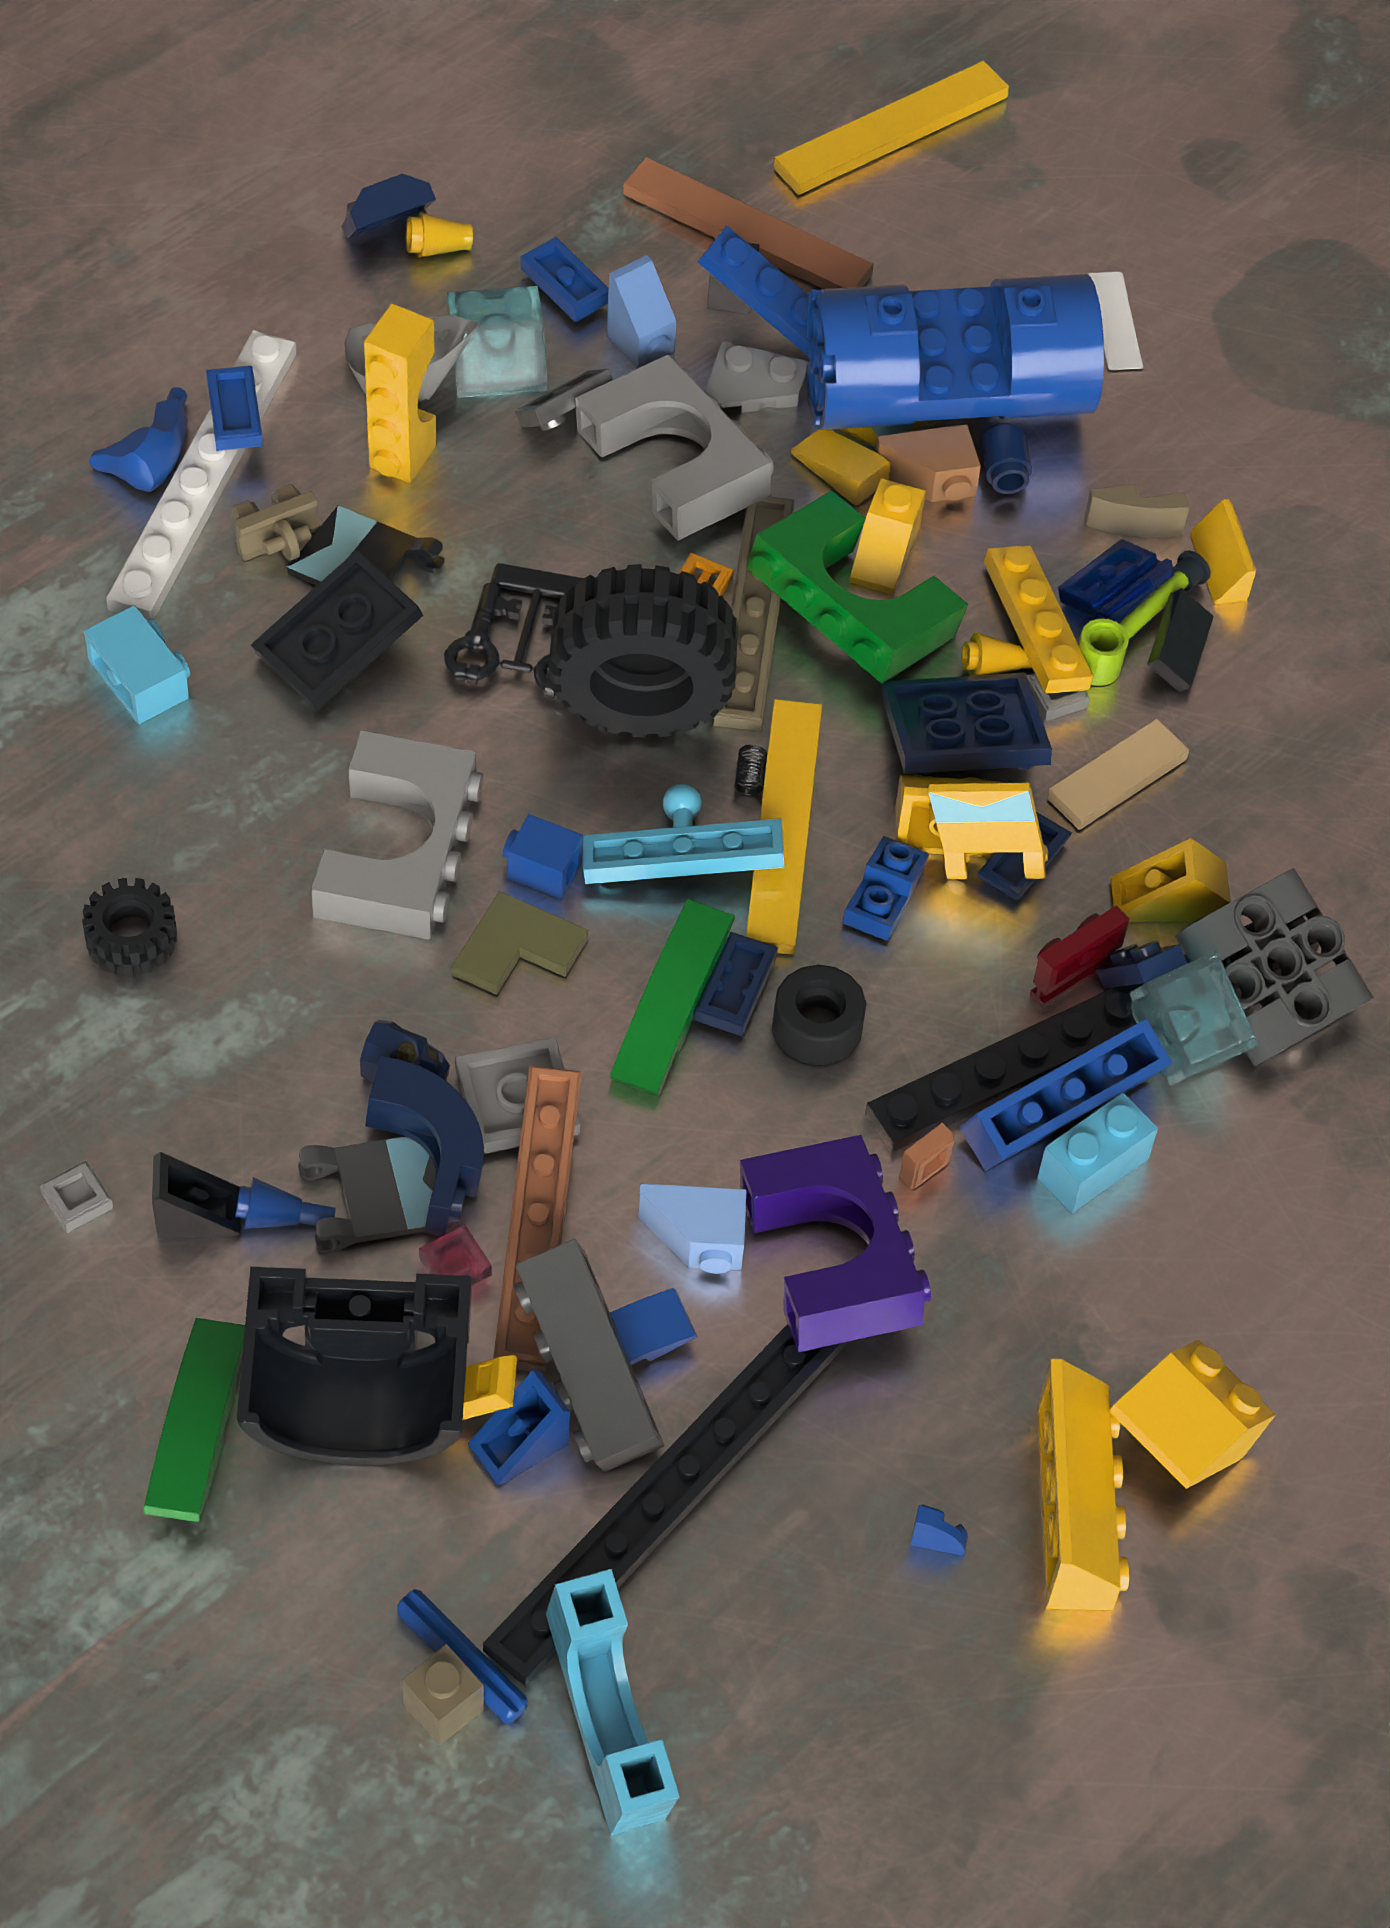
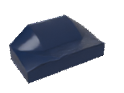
[342,173,436,239]

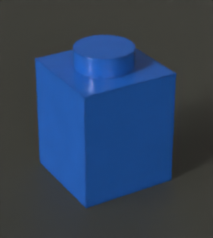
[503,814,583,900]

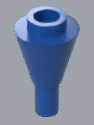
[235,1177,336,1229]

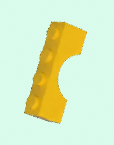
[364,303,436,483]

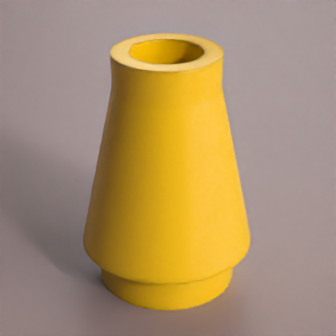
[406,212,473,258]

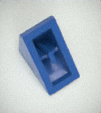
[467,1369,570,1485]

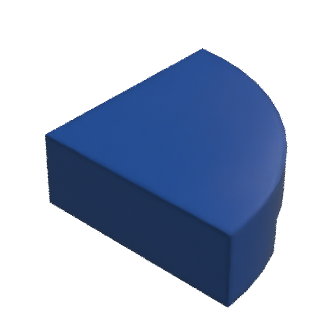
[910,1505,968,1556]

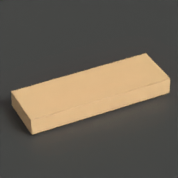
[1047,719,1189,830]

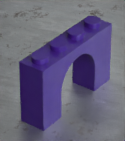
[740,1135,931,1352]

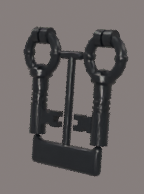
[444,563,583,699]

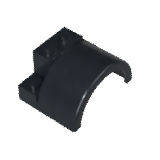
[237,1266,472,1465]

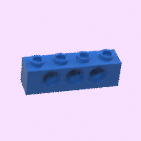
[959,1019,1172,1172]

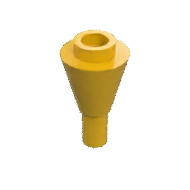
[961,632,1032,676]

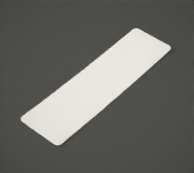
[1088,272,1143,370]

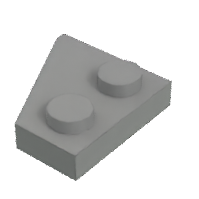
[704,341,809,413]

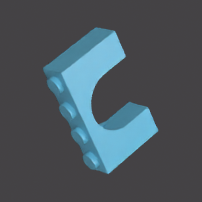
[546,1569,680,1836]

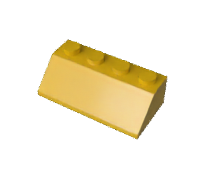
[1037,1359,1129,1611]

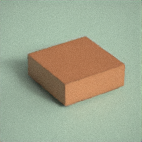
[899,1123,955,1189]

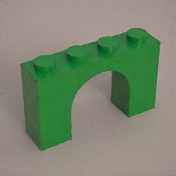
[746,491,968,683]

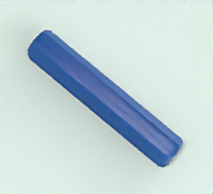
[397,1589,528,1724]

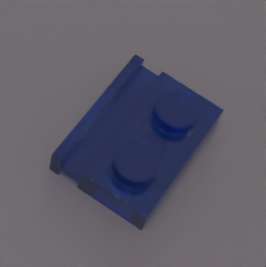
[1058,539,1174,621]

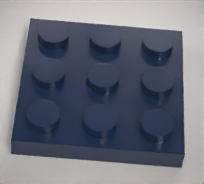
[882,673,1052,776]

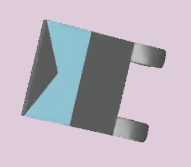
[298,1137,459,1253]

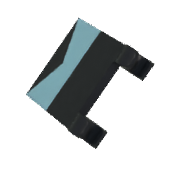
[287,505,445,586]

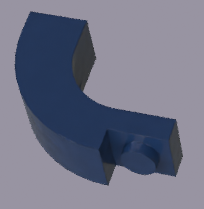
[365,1056,484,1237]

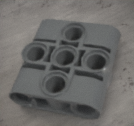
[1175,868,1374,1067]

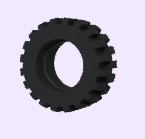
[548,564,738,738]

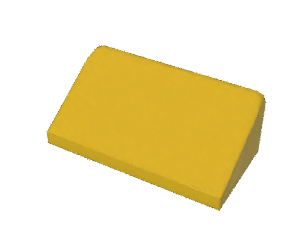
[1190,499,1256,604]

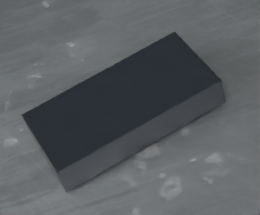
[1147,588,1214,692]

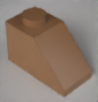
[875,424,981,502]

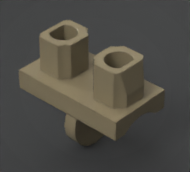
[231,484,320,561]

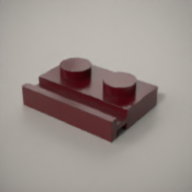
[1030,905,1130,1008]

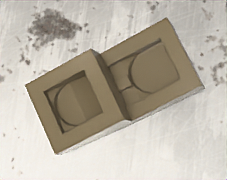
[1084,484,1190,538]

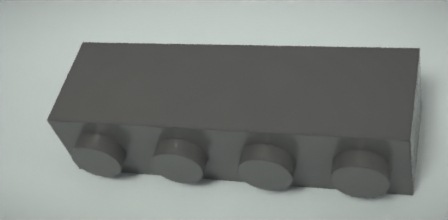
[514,1239,665,1472]

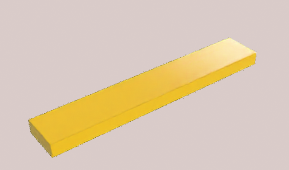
[773,61,1009,195]
[746,699,822,955]

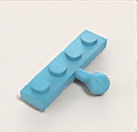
[583,784,785,884]

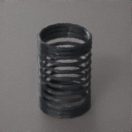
[734,744,767,796]

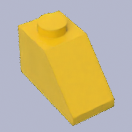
[849,478,926,595]
[1111,838,1231,922]

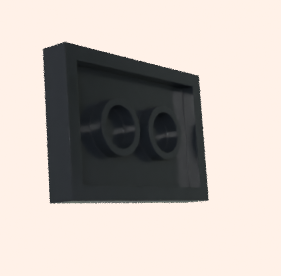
[251,550,423,711]

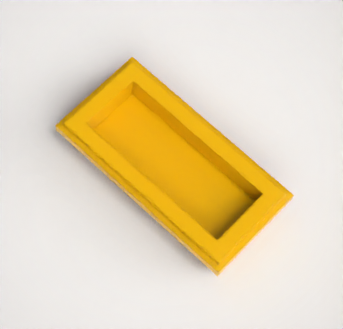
[463,1355,517,1420]

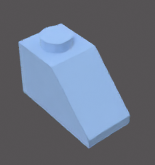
[638,1183,746,1274]

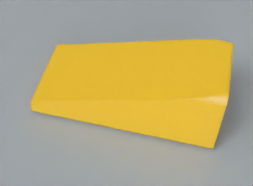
[791,429,891,506]

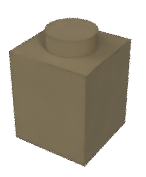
[402,1644,484,1746]

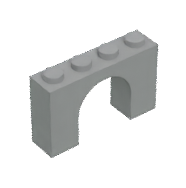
[575,355,774,541]
[311,730,484,940]

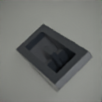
[152,1152,241,1239]

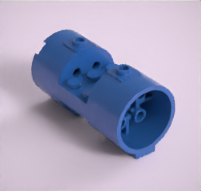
[806,274,1104,430]

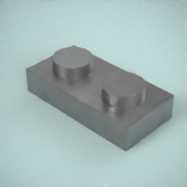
[515,369,613,431]

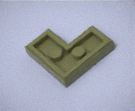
[452,891,588,995]

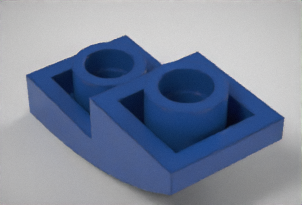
[842,836,929,941]
[610,1288,698,1365]

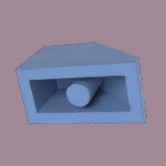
[607,255,676,369]

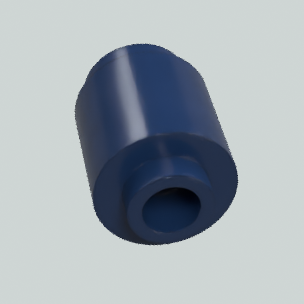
[980,423,1032,494]

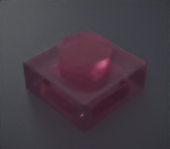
[419,1225,492,1285]

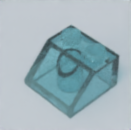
[447,286,548,398]
[1129,951,1259,1086]

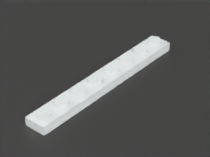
[106,330,296,620]

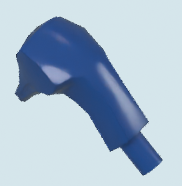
[89,387,188,492]

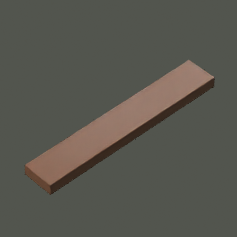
[623,157,874,289]
[493,1065,582,1373]

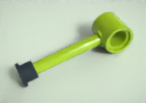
[1078,550,1210,686]

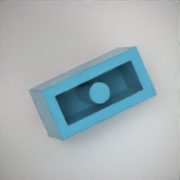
[84,605,190,724]
[1038,1092,1158,1214]

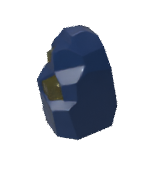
[360,1020,450,1083]

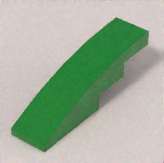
[609,899,735,1097]
[144,1318,245,1522]

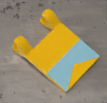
[928,783,1048,879]

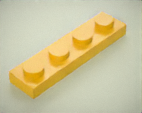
[984,545,1094,694]

